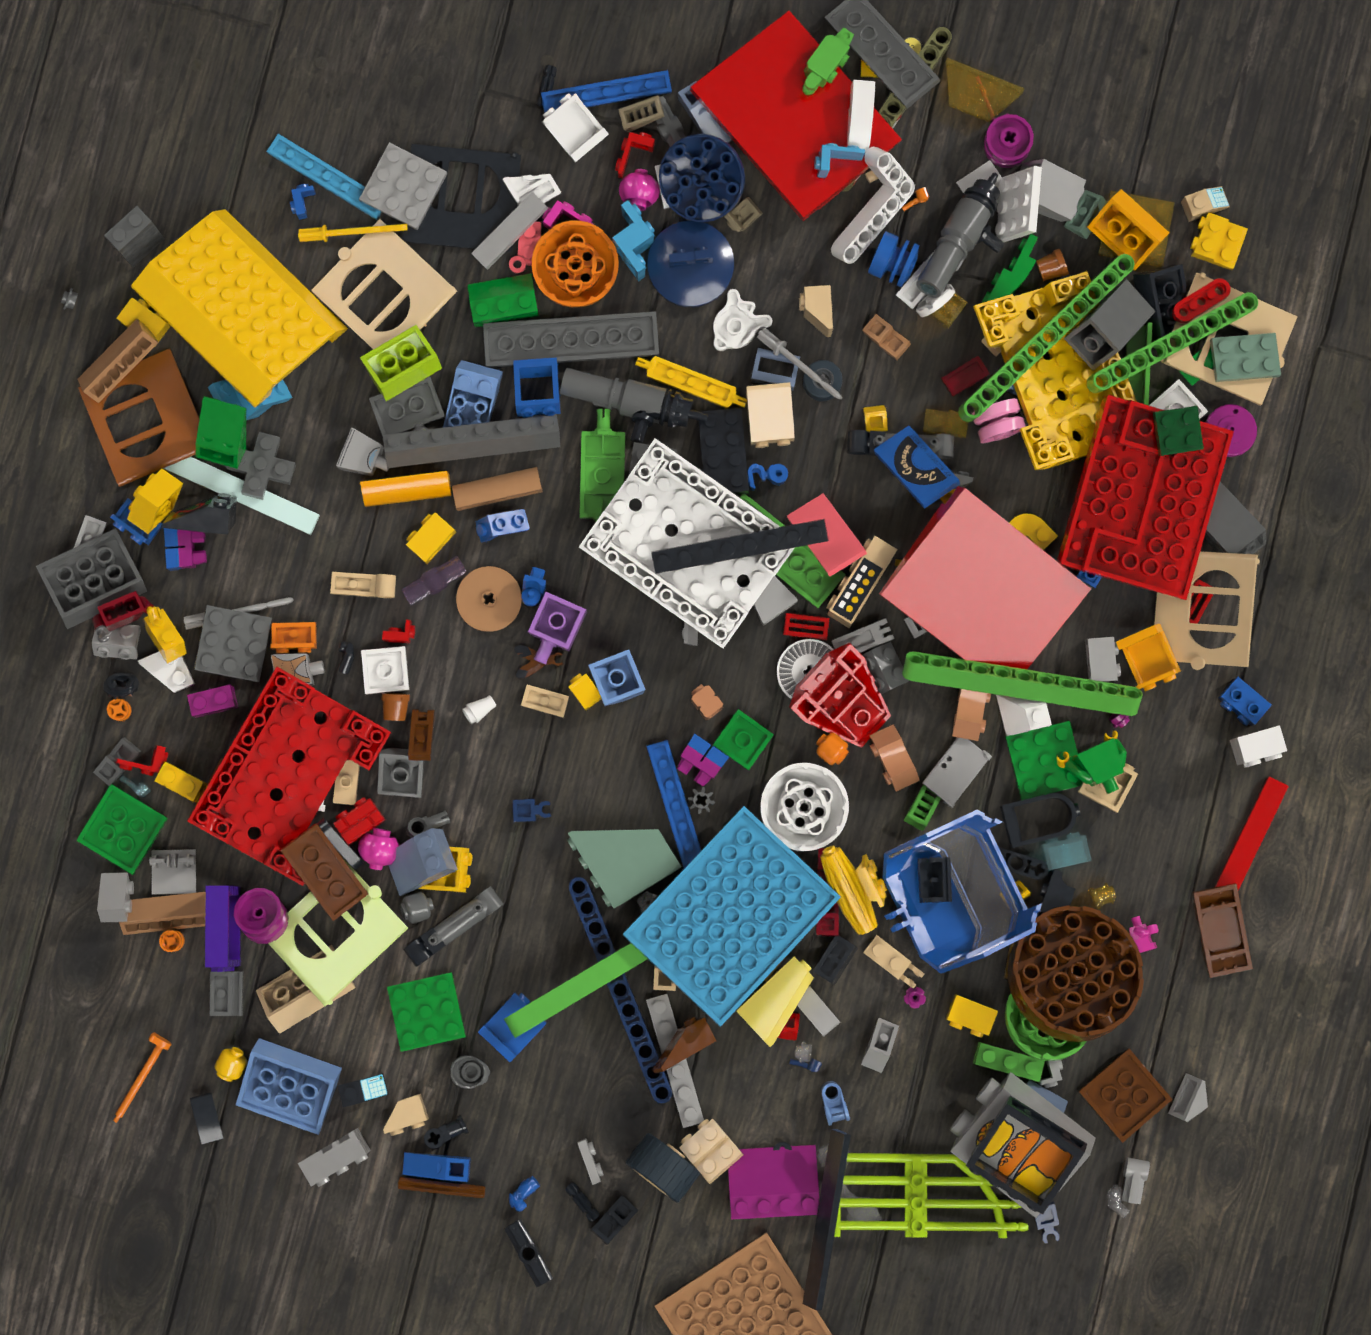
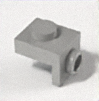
[1038,1060,1063,1088]

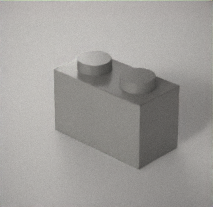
[1085,637,1121,683]
[97,873,134,922]

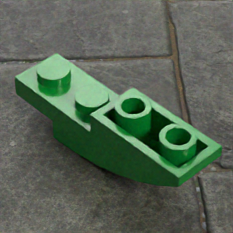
[982,234,1038,303]

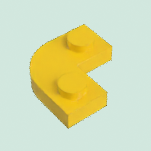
[1009,514,1058,550]

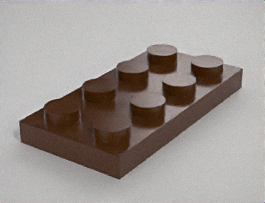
[280,823,368,921]

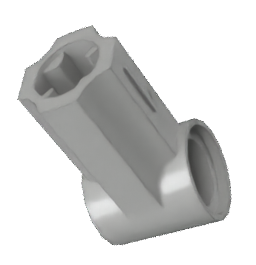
[1121,1157,1150,1204]

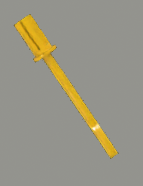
[298,224,407,242]

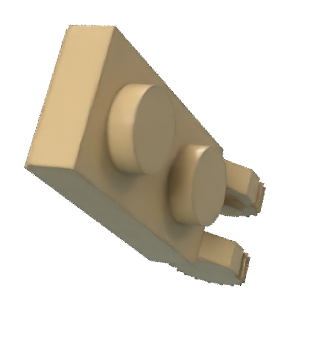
[863,935,924,988]

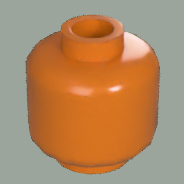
[816,733,849,765]

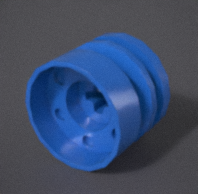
[868,231,920,288]

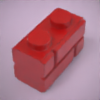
[333,798,386,845]

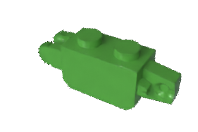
[802,28,854,96]

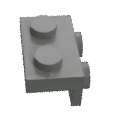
[92,625,141,660]

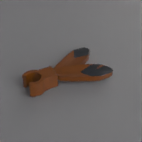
[514,645,564,679]

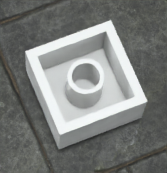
[1230,725,1287,768]

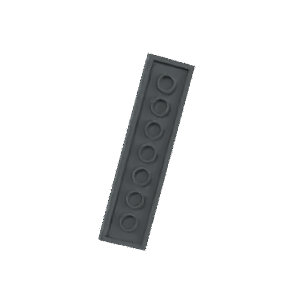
[483,311,659,368]

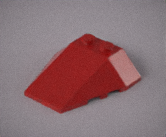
[789,643,891,748]

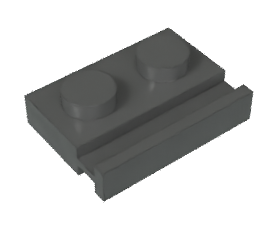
[210,971,244,1016]

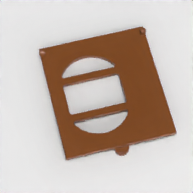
[78,348,200,487]

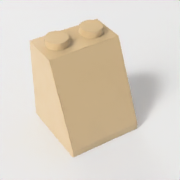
[746,382,795,448]

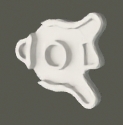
[713,289,772,351]

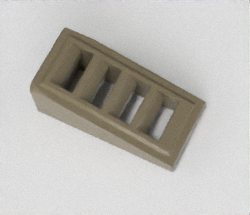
[618,95,665,132]

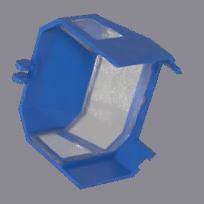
[883,810,1042,974]

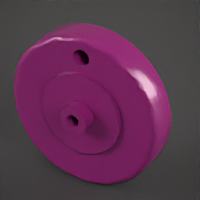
[1205,404,1257,457]

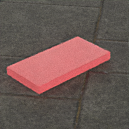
[787,493,867,577]

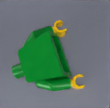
[1056,730,1127,794]

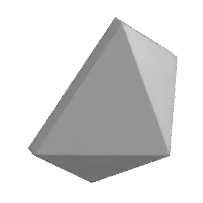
[1168,1073,1208,1122]

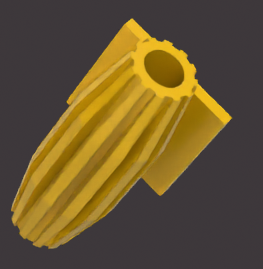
[820,845,887,935]

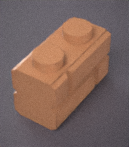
[691,684,723,720]

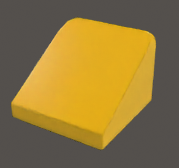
[863,405,888,432]

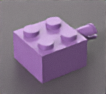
[528,592,587,665]

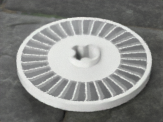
[777,639,834,699]

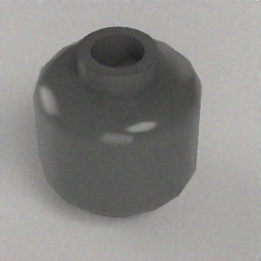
[399,892,434,924]

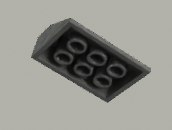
[36,528,147,629]

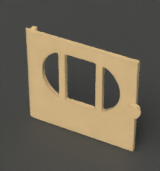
[311,219,457,349]
[1161,273,1297,406]
[1154,552,1260,670]

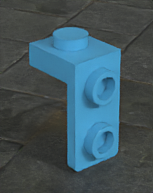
[814,143,865,178]

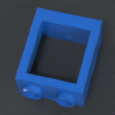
[513,357,561,418]

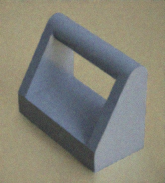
[751,348,800,391]

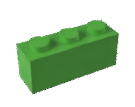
[973,1042,1045,1082]

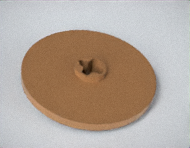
[456,566,522,632]

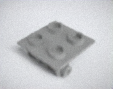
[149,849,196,894]

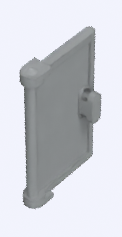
[922,737,992,808]

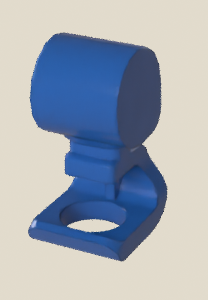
[747,464,788,491]

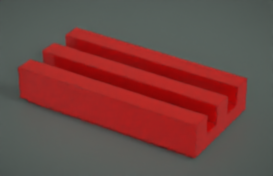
[1189,579,1213,624]
[783,613,829,640]

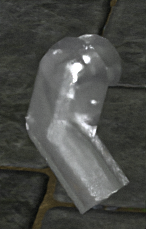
[1107,1185,1130,1219]

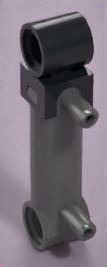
[847,430,954,459]
[403,886,504,967]

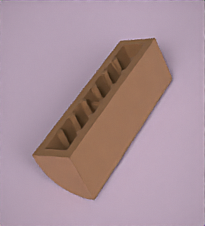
[78,319,158,403]
[452,467,543,511]
[119,892,206,935]

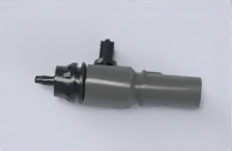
[916,173,1004,298]
[560,368,708,444]

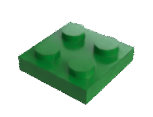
[713,709,774,771]

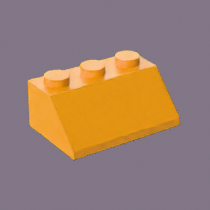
[1087,189,1170,270]

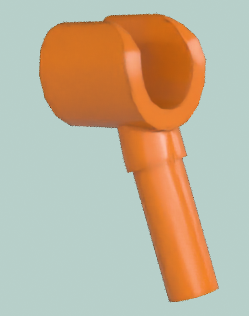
[901,187,929,211]

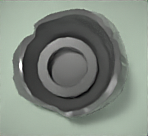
[450,1055,490,1089]

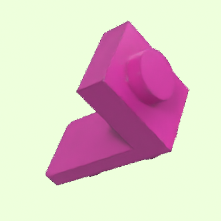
[542,200,593,230]

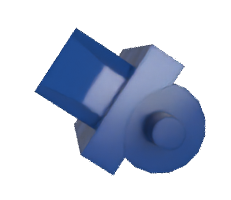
[521,567,546,606]

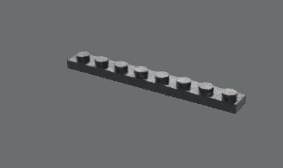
[651,518,829,574]

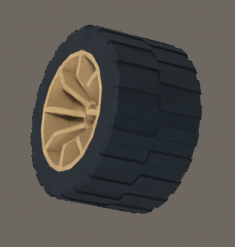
[626,1133,700,1203]

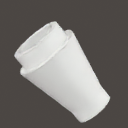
[462,695,496,724]

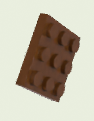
[1078,1048,1173,1143]

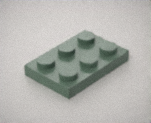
[1210,333,1281,382]

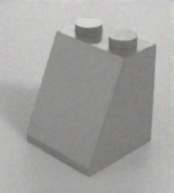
[1020,159,1086,222]

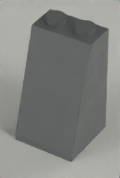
[104,206,165,267]
[1064,279,1155,370]
[1204,482,1266,554]

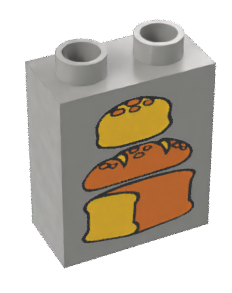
[949,1072,1096,1218]

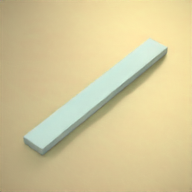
[161,443,320,535]

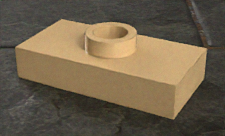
[521,685,569,718]
[333,760,360,805]

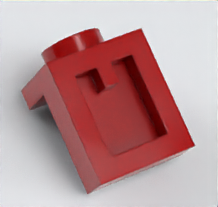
[382,620,415,644]

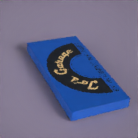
[874,426,960,509]

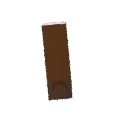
[652,1016,716,1073]

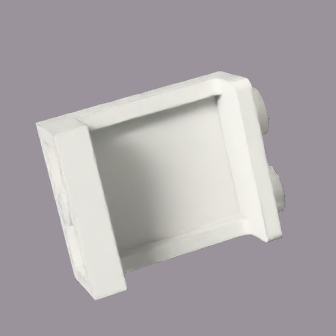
[542,93,609,162]

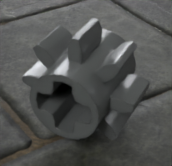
[688,787,715,814]

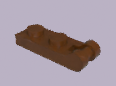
[408,709,435,761]

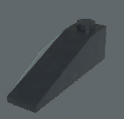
[1133,264,1186,341]

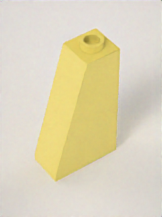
[737,957,814,1047]

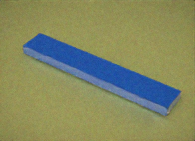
[541,70,672,114]
[646,740,701,869]

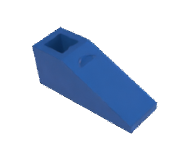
[403,1152,471,1182]

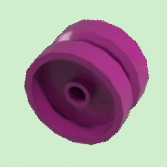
[984,114,1034,168]
[234,888,289,944]

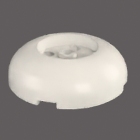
[761,763,849,851]

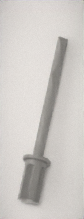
[757,328,842,399]
[183,597,294,630]

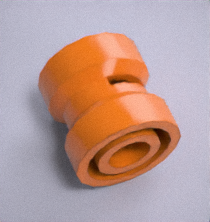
[159,930,185,952]

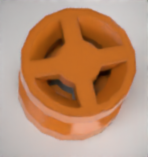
[107,699,132,721]

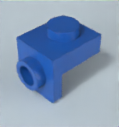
[290,184,316,220]

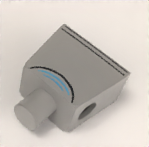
[336,428,389,476]

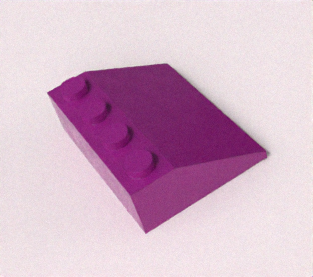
[728,1145,819,1220]

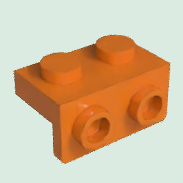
[270,622,317,654]

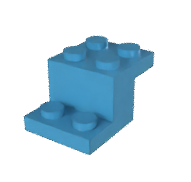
[612,200,655,282]
[208,379,292,420]

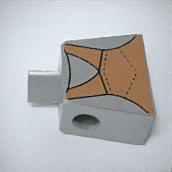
[271,654,325,686]

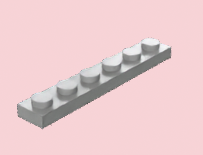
[646,994,704,1128]

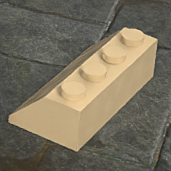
[256,945,355,1034]

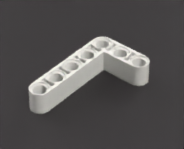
[831,147,915,264]

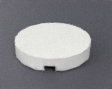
[916,284,955,317]

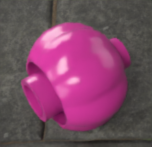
[619,169,660,211]
[358,828,399,870]

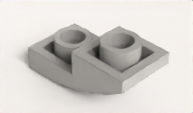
[797,986,841,1036]

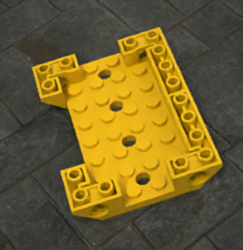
[973,271,1137,470]

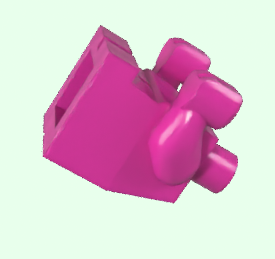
[1130,916,1159,953]

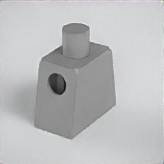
[748,576,798,626]

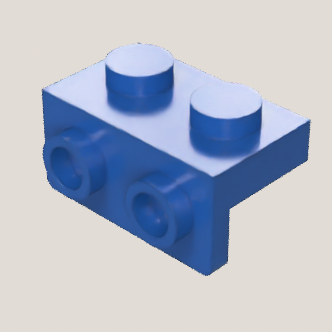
[110,498,163,545]

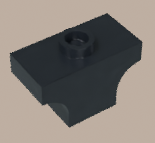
[1039,869,1076,913]

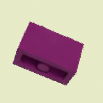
[187,685,238,718]

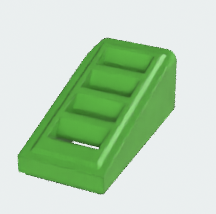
[904,785,941,831]

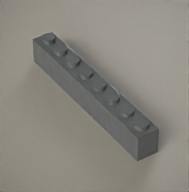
[383,414,560,468]

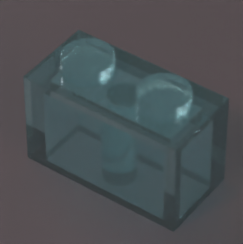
[1040,832,1092,871]

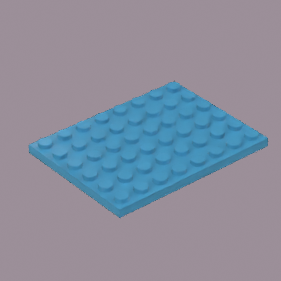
[623,806,841,1027]

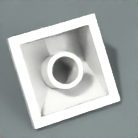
[996,695,1052,736]

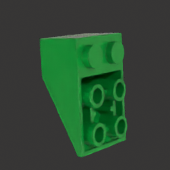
[196,396,246,469]

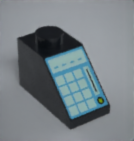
[338,1073,389,1107]

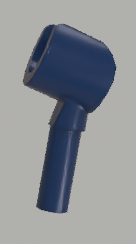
[789,1058,822,1072]

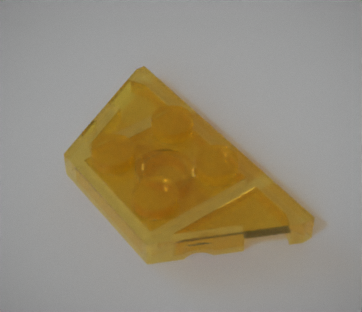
[946,58,1024,122]

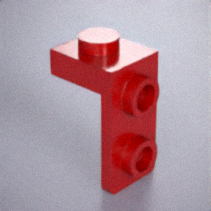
[615,132,655,179]
[115,745,168,776]

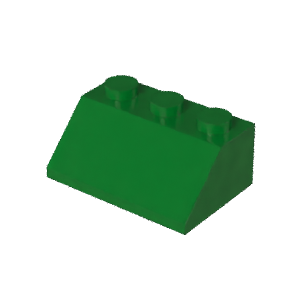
[468,273,539,327]

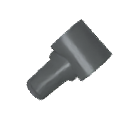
[407,810,450,839]

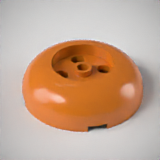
[532,221,619,307]

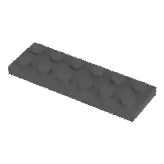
[825,0,940,109]

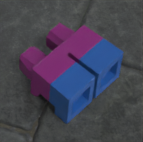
[164,528,207,571]
[677,734,729,787]

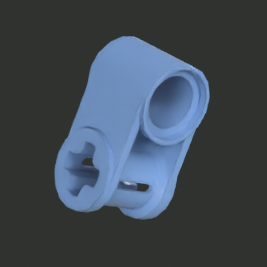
[821,1081,850,1126]

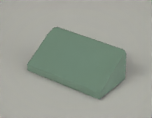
[1064,190,1107,239]

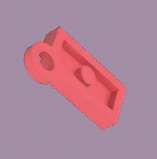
[509,222,542,273]

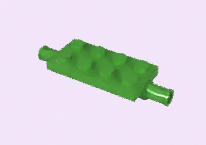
[580,409,625,523]

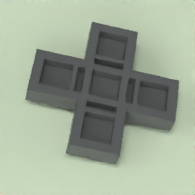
[226,432,296,500]

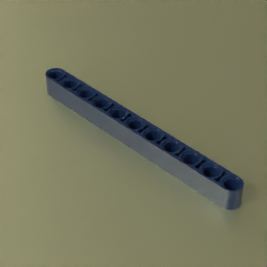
[569,877,672,1103]

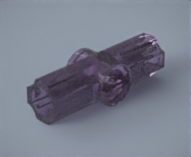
[401,556,467,606]

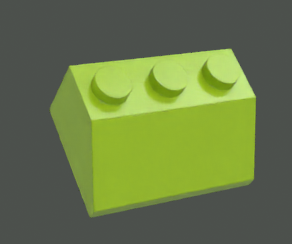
[360,325,442,401]

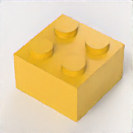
[127,469,183,534]

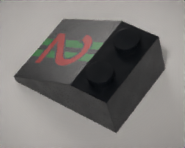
[162,493,237,535]

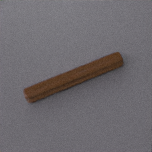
[398,1177,486,1198]

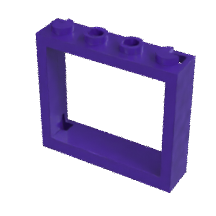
[205,886,241,972]

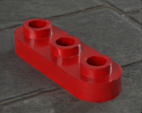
[1172,278,1231,324]

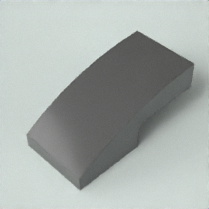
[93,737,141,786]

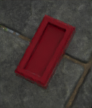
[941,356,990,397]

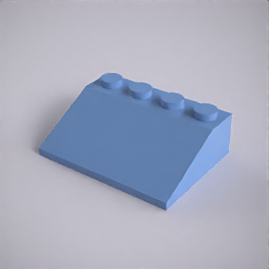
[236,1038,342,1135]

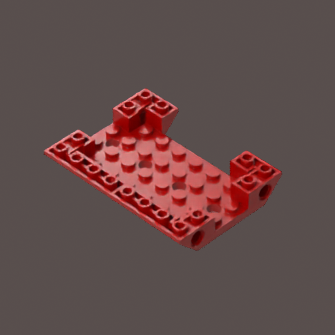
[187,666,391,886]

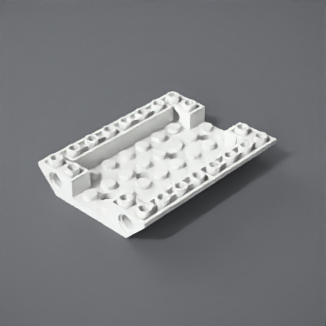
[579,438,794,648]

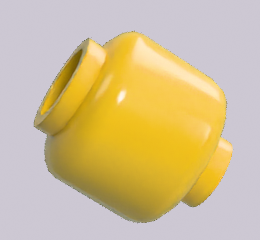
[214,1047,247,1082]

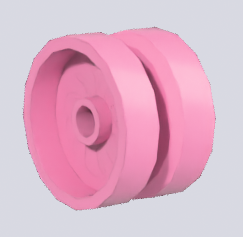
[972,399,1026,443]

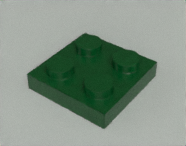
[1153,406,1204,456]

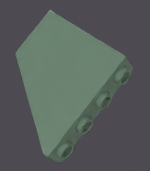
[567,829,681,909]

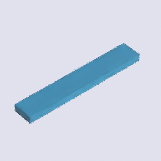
[267,134,382,220]

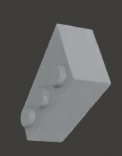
[298,1128,371,1187]

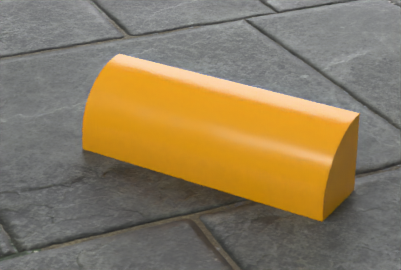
[360,471,452,507]

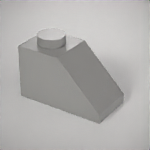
[861,1018,899,1073]

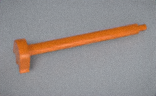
[113,1032,172,1123]

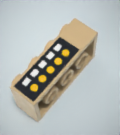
[826,536,898,628]

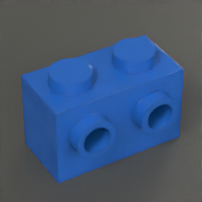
[1218,677,1272,726]

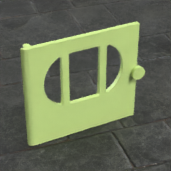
[268,860,408,1006]

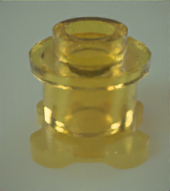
[1089,883,1116,909]

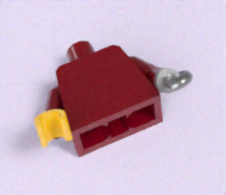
[92,591,163,643]

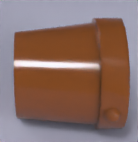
[1036,249,1069,281]
[381,693,410,721]

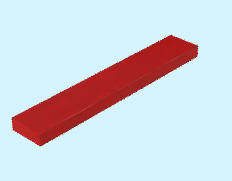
[1215,776,1289,890]

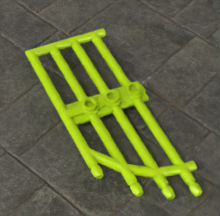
[834,1153,1028,1238]

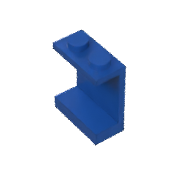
[478,993,547,1062]

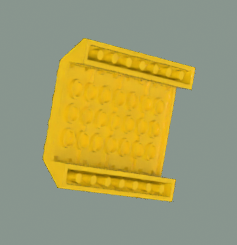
[131,209,348,408]

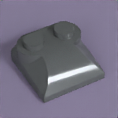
[378,748,425,798]

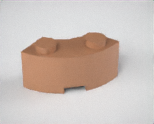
[952,689,991,741]
[869,724,920,791]

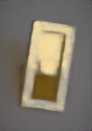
[930,293,968,329]
[923,409,968,438]

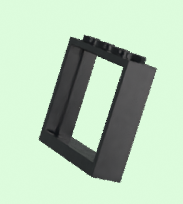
[966,1095,1087,1215]

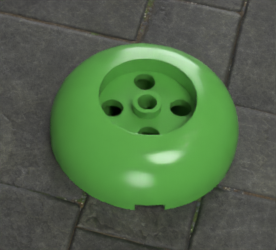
[1005,994,1087,1061]

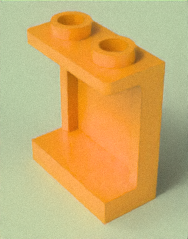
[1116,623,1181,691]

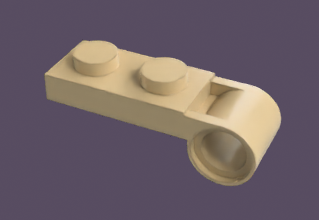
[330,572,396,598]

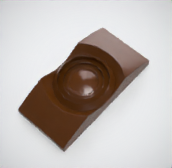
[1193,883,1253,978]

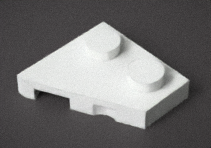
[503,174,561,206]
[138,652,195,693]

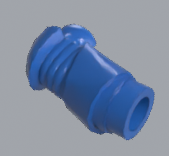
[509,1176,540,1212]

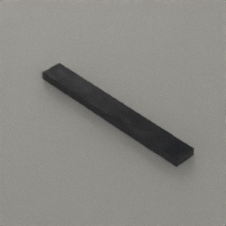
[802,1129,851,1310]

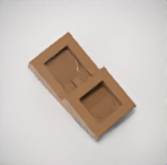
[862,314,911,361]

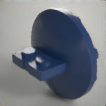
[659,134,745,222]
[648,221,734,307]

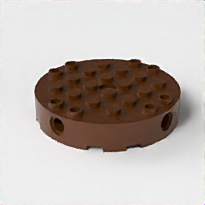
[1008,906,1144,1042]

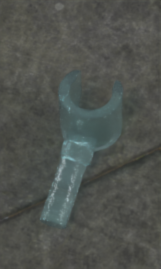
[120,776,151,797]

